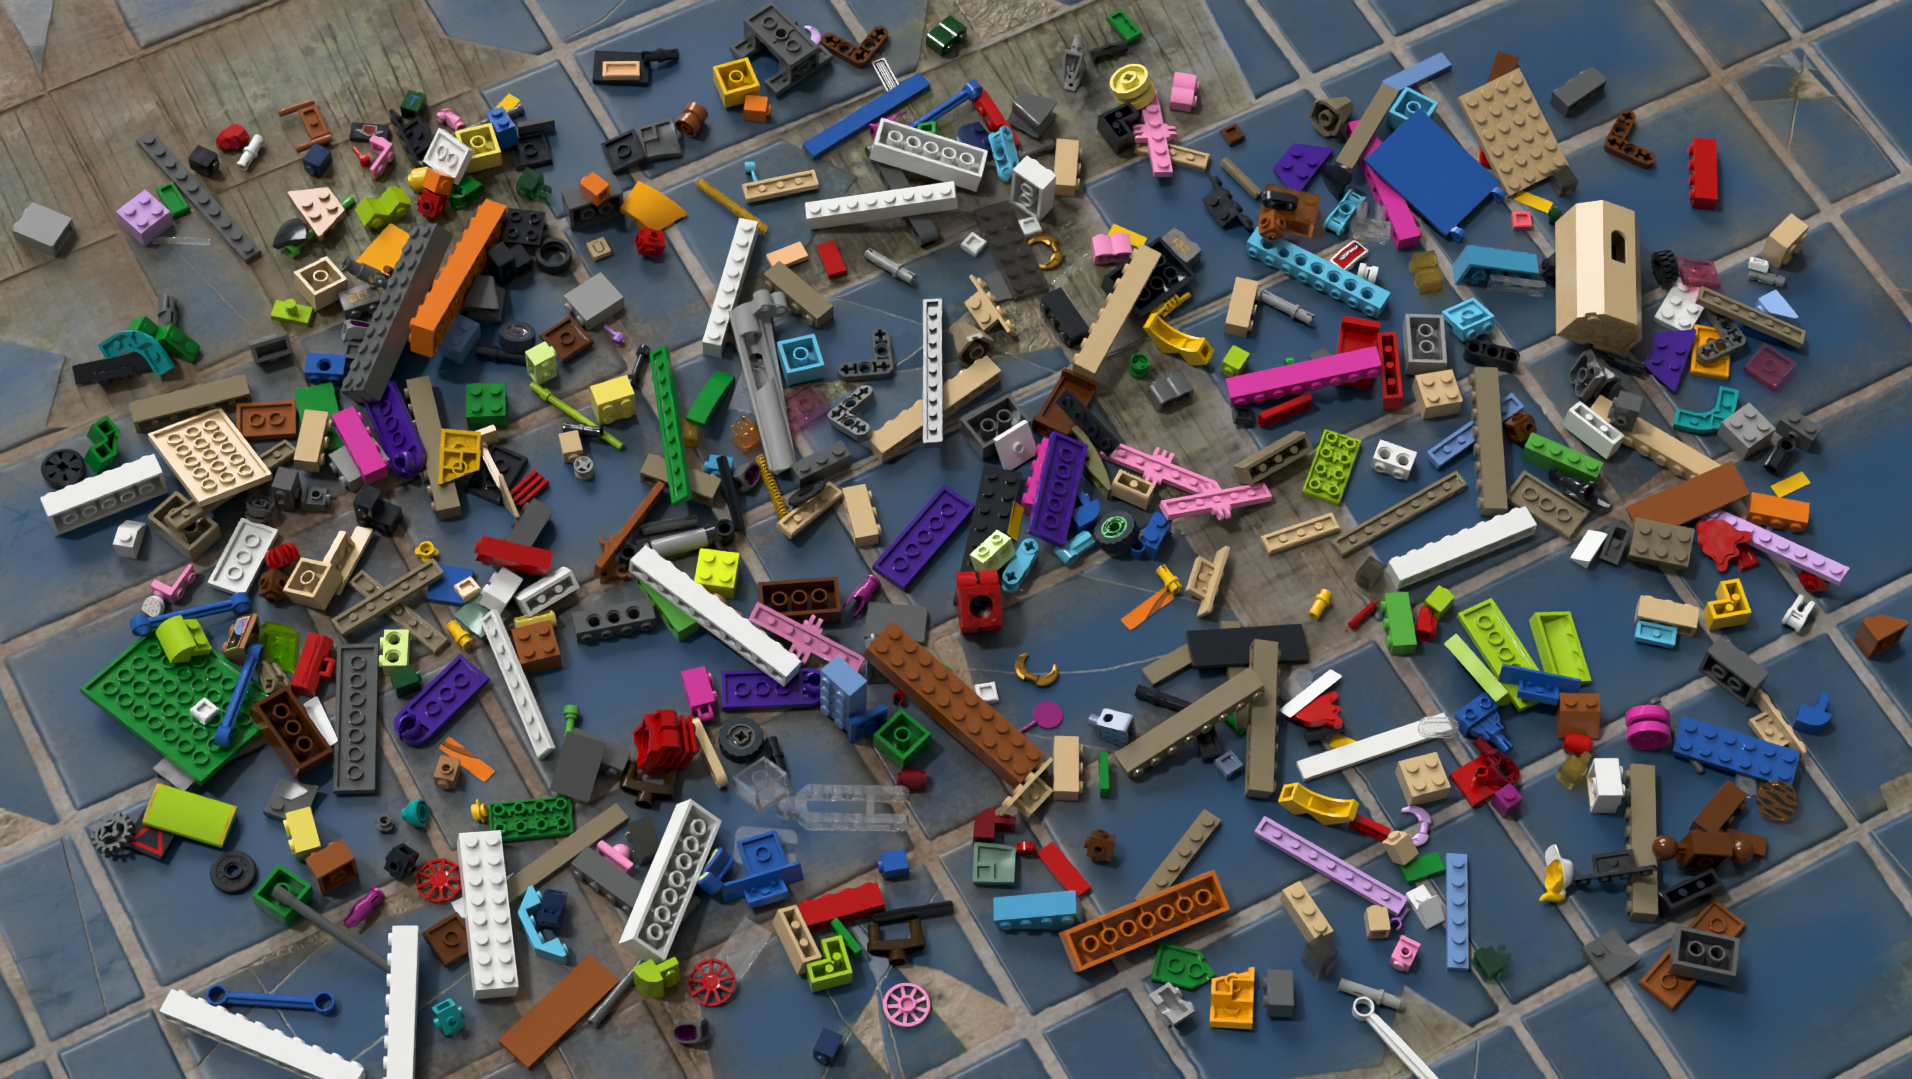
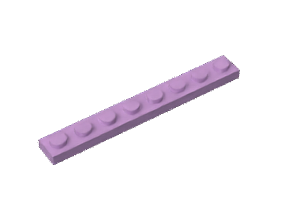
[1700,509,1850,586]
[1253,816,1408,917]

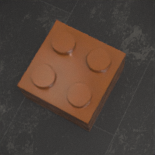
[511,620,562,674]
[305,838,359,895]

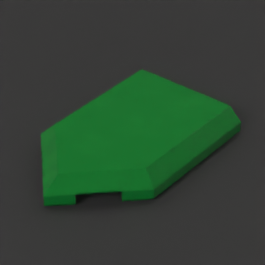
[1150,941,1216,990]

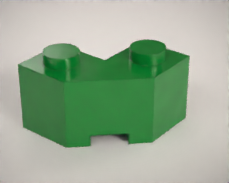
[84,416,120,474]

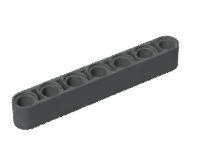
[865,144,938,246]

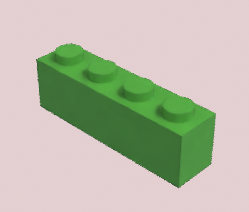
[1521,432,1603,484]
[635,576,699,642]

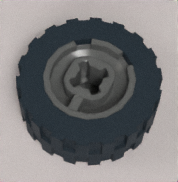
[719,716,764,764]

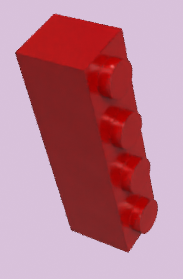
[1687,137,1718,210]
[1377,332,1403,410]
[797,882,885,933]

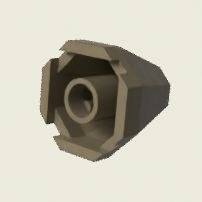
[1308,97,1354,137]
[953,321,995,368]

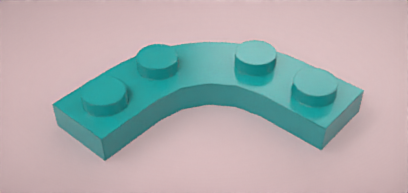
[98,330,175,377]
[1672,386,1739,434]

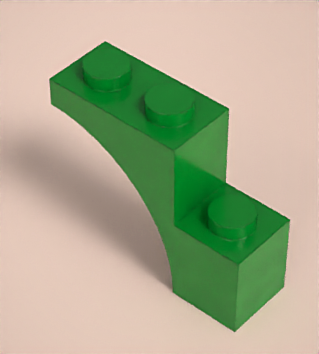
[127,316,201,363]

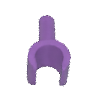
[604,325,624,347]
[1390,907,1410,932]

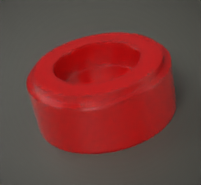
[1016,841,1037,855]

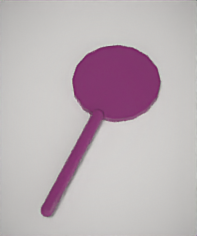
[1019,701,1063,733]

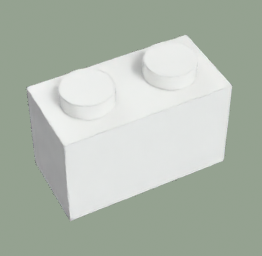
[479,567,523,615]

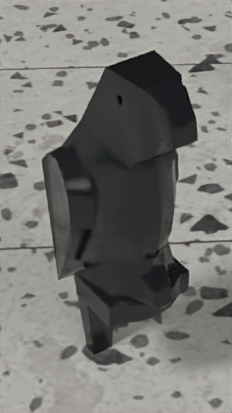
[1548,467,1611,510]

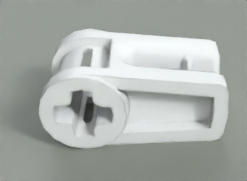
[1781,594,1815,633]

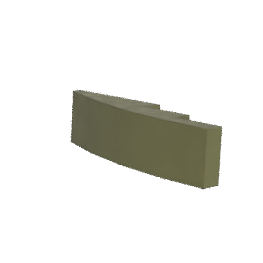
[1070,425,1111,500]

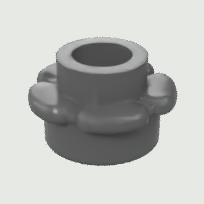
[375,813,395,833]

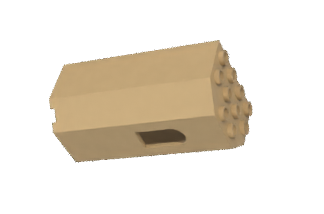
[1555,200,1642,356]

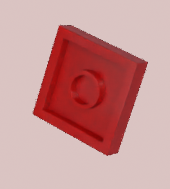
[1449,755,1502,808]

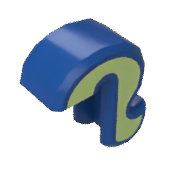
[696,847,734,895]

